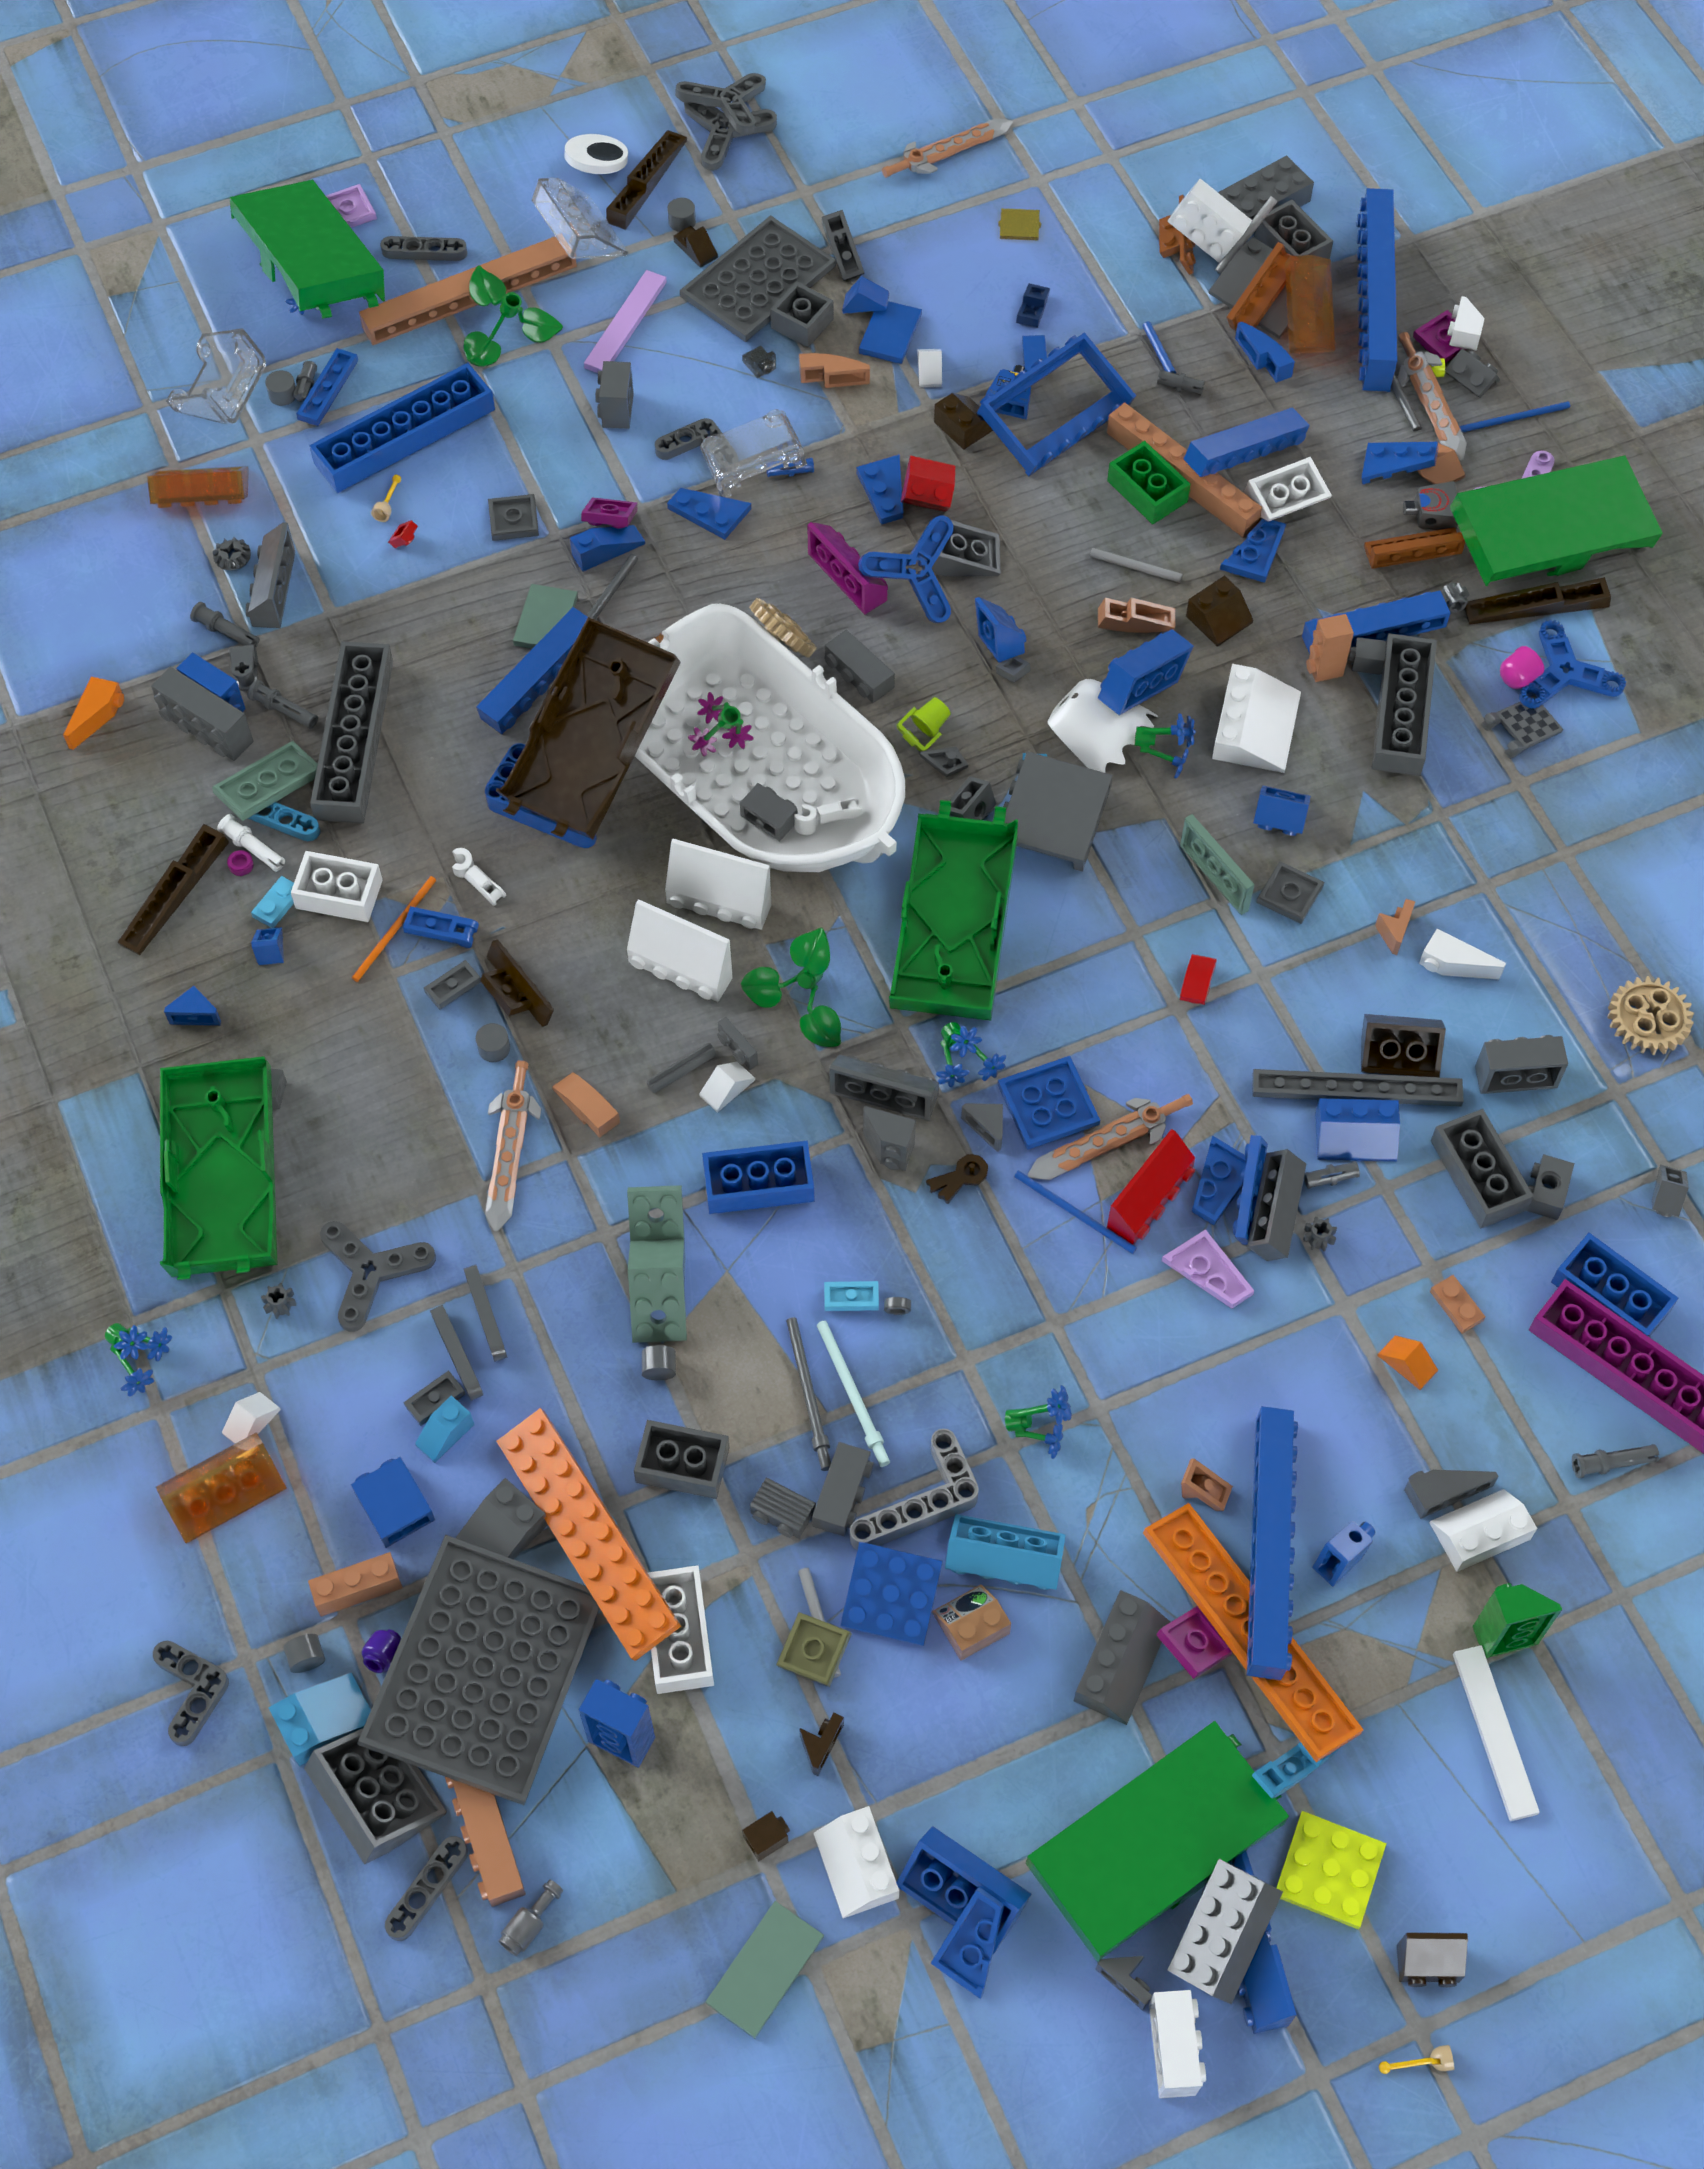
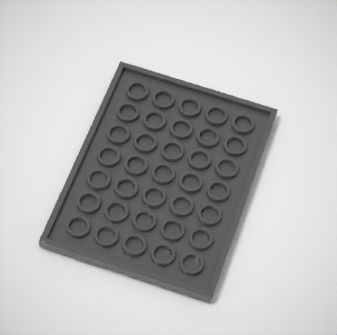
[358,1535,600,1805]

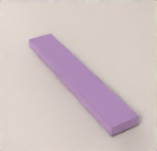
[584,270,667,373]

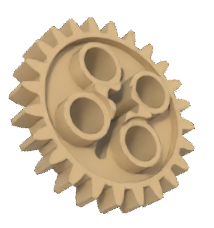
[749,598,816,658]
[1607,976,1694,1055]

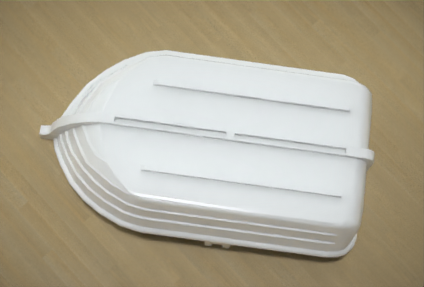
[635,603,905,872]

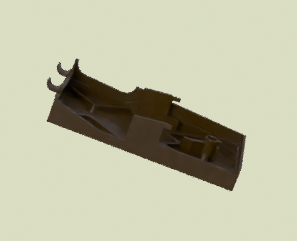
[496,617,681,840]

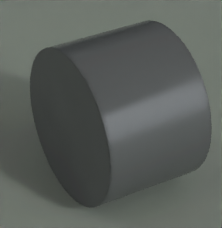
[667,198,696,232]
[265,370,296,406]
[475,1023,510,1062]
[642,1345,676,1381]
[283,1634,325,1673]

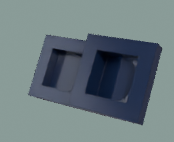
[1016,283,1050,328]

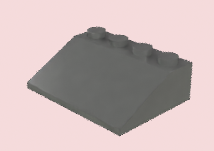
[1209,237,1324,339]
[304,1728,447,1865]

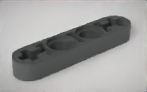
[380,236,468,261]
[463,1264,507,1362]
[430,1305,483,1401]
[385,1836,468,1941]

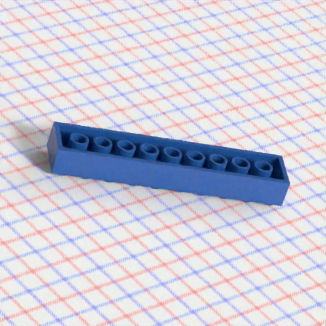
[1356,188,1397,392]

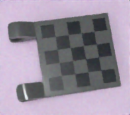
[1481,695,1563,759]

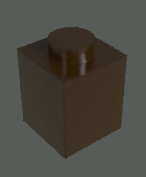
[742,1811,790,1862]

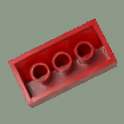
[1107,1129,1196,1245]

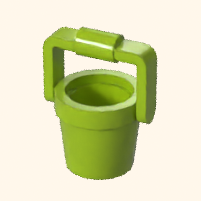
[897,697,951,752]

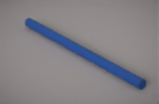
[1459,401,1570,433]
[1014,1170,1137,1254]

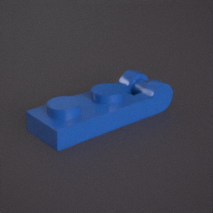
[403,906,479,948]

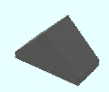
[961,1103,1003,1152]

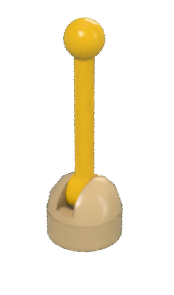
[371,474,401,522]
[1379,2045,1454,2074]

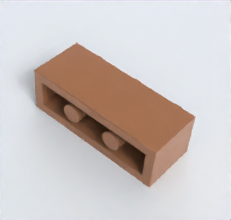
[1306,614,1354,682]
[308,1552,403,1617]

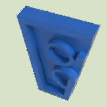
[1361,442,1438,484]
[667,488,752,540]
[1220,519,1286,583]

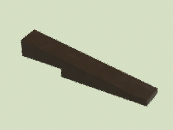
[606,130,687,230]
[1464,577,1611,625]
[118,824,229,955]

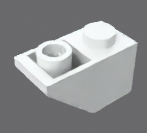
[1447,296,1485,351]

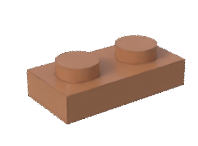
[1430,1275,1485,1334]

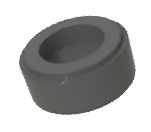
[884,1297,911,1315]

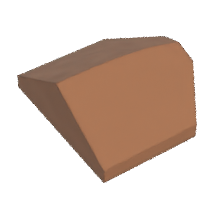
[1417,443,1465,484]

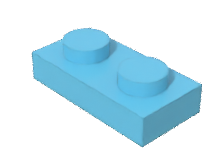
[251,876,294,928]
[824,1281,879,1311]

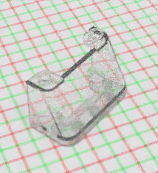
[166,328,266,424]
[700,409,807,498]

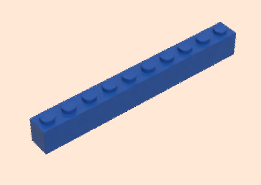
[1247,1406,1298,1680]

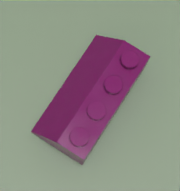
[807,522,888,615]

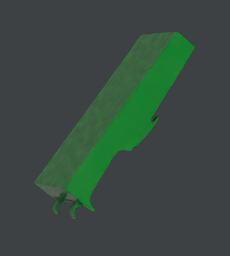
[230,179,385,319]
[1450,455,1663,586]
[889,800,1018,1021]
[160,1056,278,1280]
[1025,1721,1289,1962]

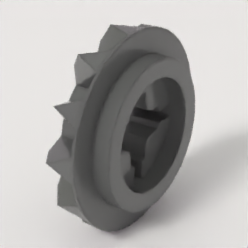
[213,537,251,570]

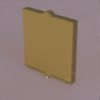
[998,208,1041,240]

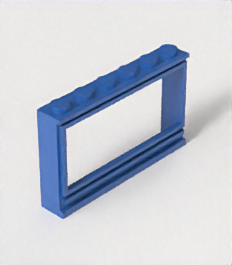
[977,332,1136,477]

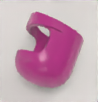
[1500,646,1544,689]

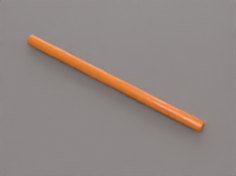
[352,876,436,982]

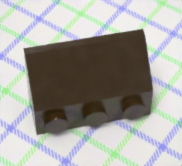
[1361,1014,1446,1078]

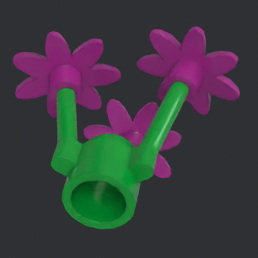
[688,692,754,757]

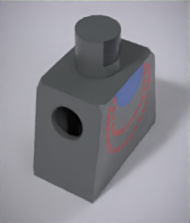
[1403,481,1458,531]

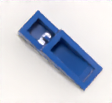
[1235,322,1295,383]

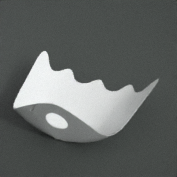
[1048,679,1158,773]

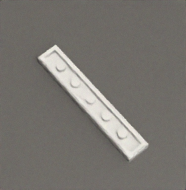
[1453,1645,1540,1821]

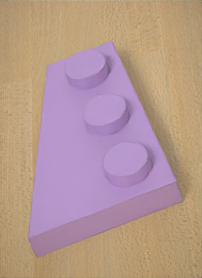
[1162,1230,1254,1309]

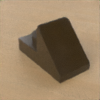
[673,226,718,268]
[799,1712,844,1776]

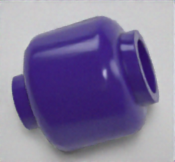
[361,1629,401,1673]

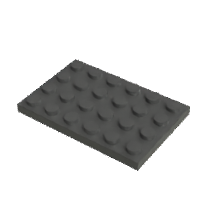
[680,215,836,342]

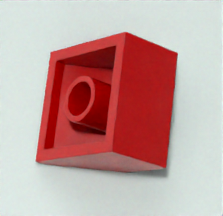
[901,455,956,512]

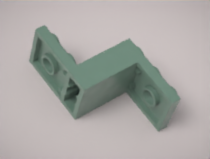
[627,1185,687,1343]

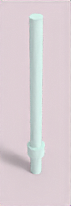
[817,1321,890,1467]

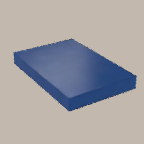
[859,301,922,364]

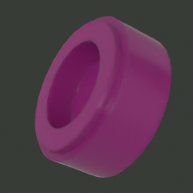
[227,850,254,876]

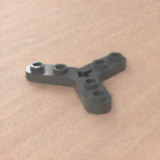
[675,73,766,135]
[684,102,777,170]
[320,1221,436,1332]

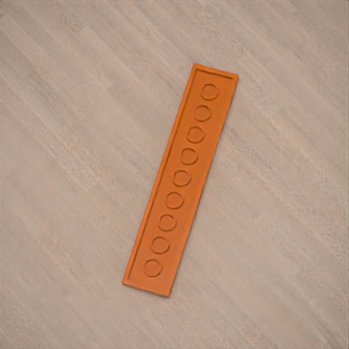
[496,1408,681,1661]
[1143,1503,1364,1763]

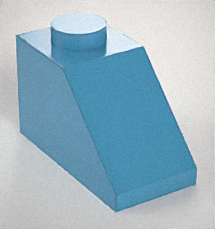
[415,1395,474,1463]

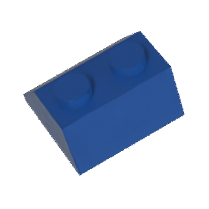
[975,597,1026,663]
[1253,785,1311,836]

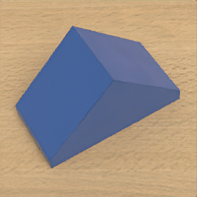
[842,276,889,314]
[251,927,284,965]
[164,986,221,1026]

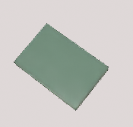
[513,584,578,649]

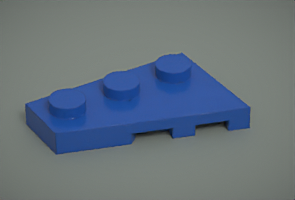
[856,454,903,525]
[1192,1135,1247,1225]
[931,1887,1004,1999]

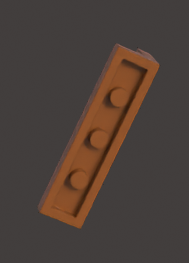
[1227,242,1300,331]
[1364,527,1465,569]

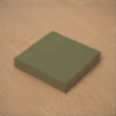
[776,1612,852,1687]

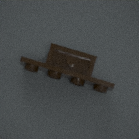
[480,939,554,1027]

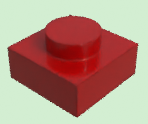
[388,520,418,548]

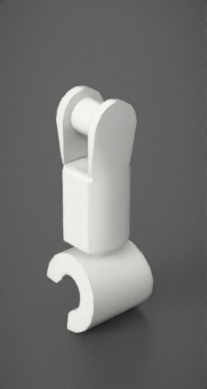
[794,797,862,835]
[452,848,506,906]

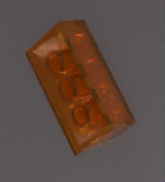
[1285,255,1335,354]
[147,466,249,508]
[156,1432,287,1543]

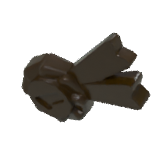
[926,1154,988,1204]

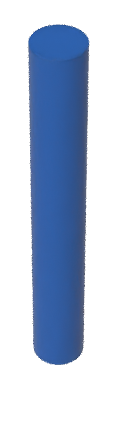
[1142,321,1176,374]

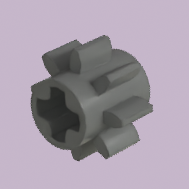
[1441,583,1470,612]
[1303,1217,1337,1251]
[261,1283,296,1319]

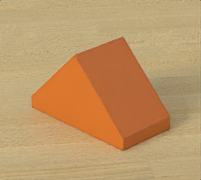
[1377,1335,1438,1390]

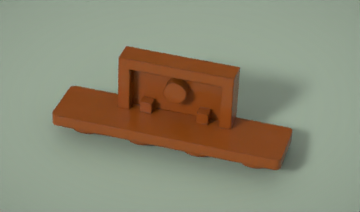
[1159,195,1196,275]

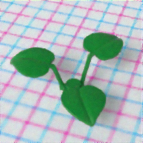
[463,265,563,367]
[741,927,841,1047]

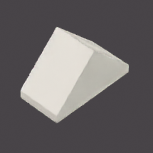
[917,349,942,388]
[699,1062,755,1113]
[222,1392,281,1450]

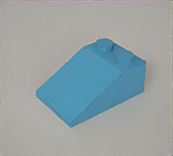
[268,1673,371,1766]

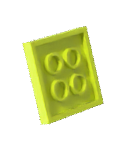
[1276,1811,1387,1930]

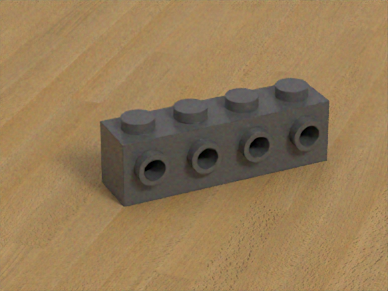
[1247,1149,1306,1261]

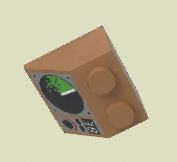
[932,1585,1011,1661]

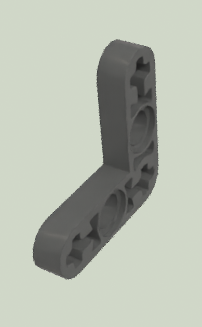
[655,418,738,473]
[153,1641,229,1746]

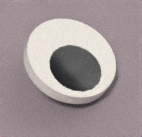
[564,134,628,174]

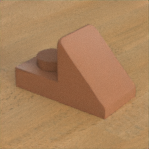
[1375,899,1415,955]
[1181,1458,1233,1511]

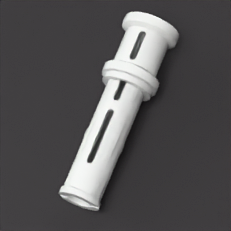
[217,814,285,872]

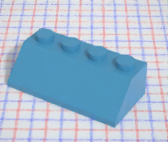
[945,1514,1066,1590]

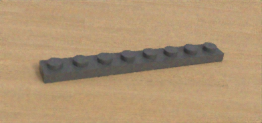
[1252,1069,1464,1107]

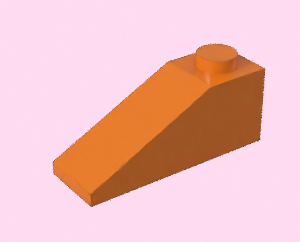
[63,676,124,750]

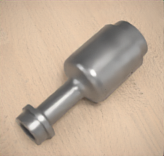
[498,1879,563,1956]

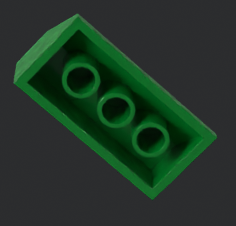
[1472,1583,1562,1658]

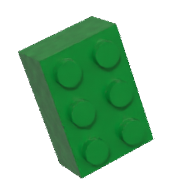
[1107,441,1191,525]

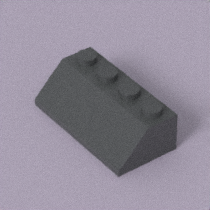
[246,522,296,628]
[830,1055,939,1121]
[1074,1590,1170,1725]

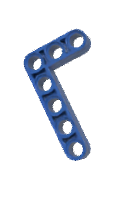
[485,743,597,848]

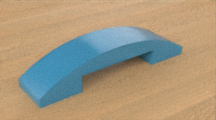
[1252,1742,1339,1798]

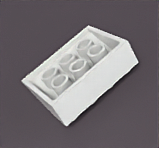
[1212,664,1301,773]
[665,839,771,930]
[627,899,733,1002]

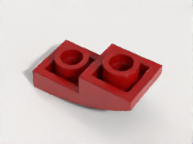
[1179,954,1217,1005]

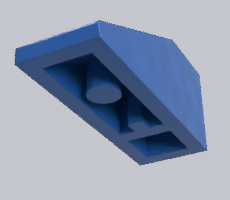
[570,525,645,572]

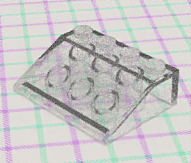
[532,177,629,259]

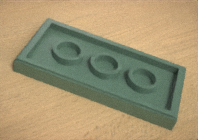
[212,741,318,821]
[1180,814,1255,915]
[705,1901,824,2039]

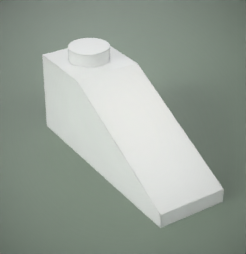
[1419,929,1506,980]

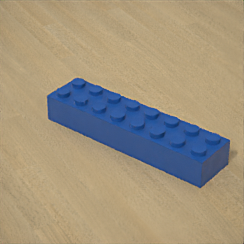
[309,363,495,493]

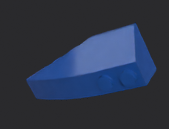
[1232,1851,1297,2034]

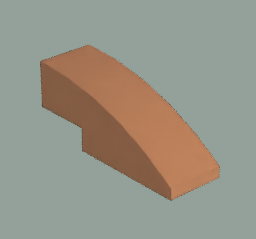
[799,353,870,388]
[1098,598,1175,633]
[552,1072,620,1138]

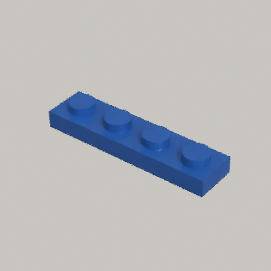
[296,348,359,426]
[1233,1135,1268,1245]

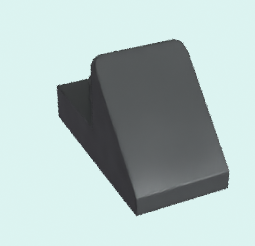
[1095,1956,1152,2010]

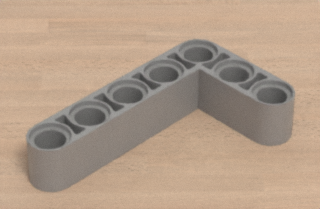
[850,1428,979,1550]

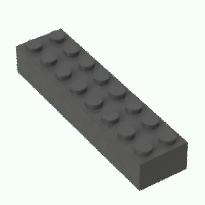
[310,641,393,823]

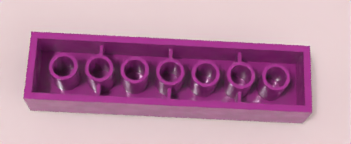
[1529,1279,1704,1454]

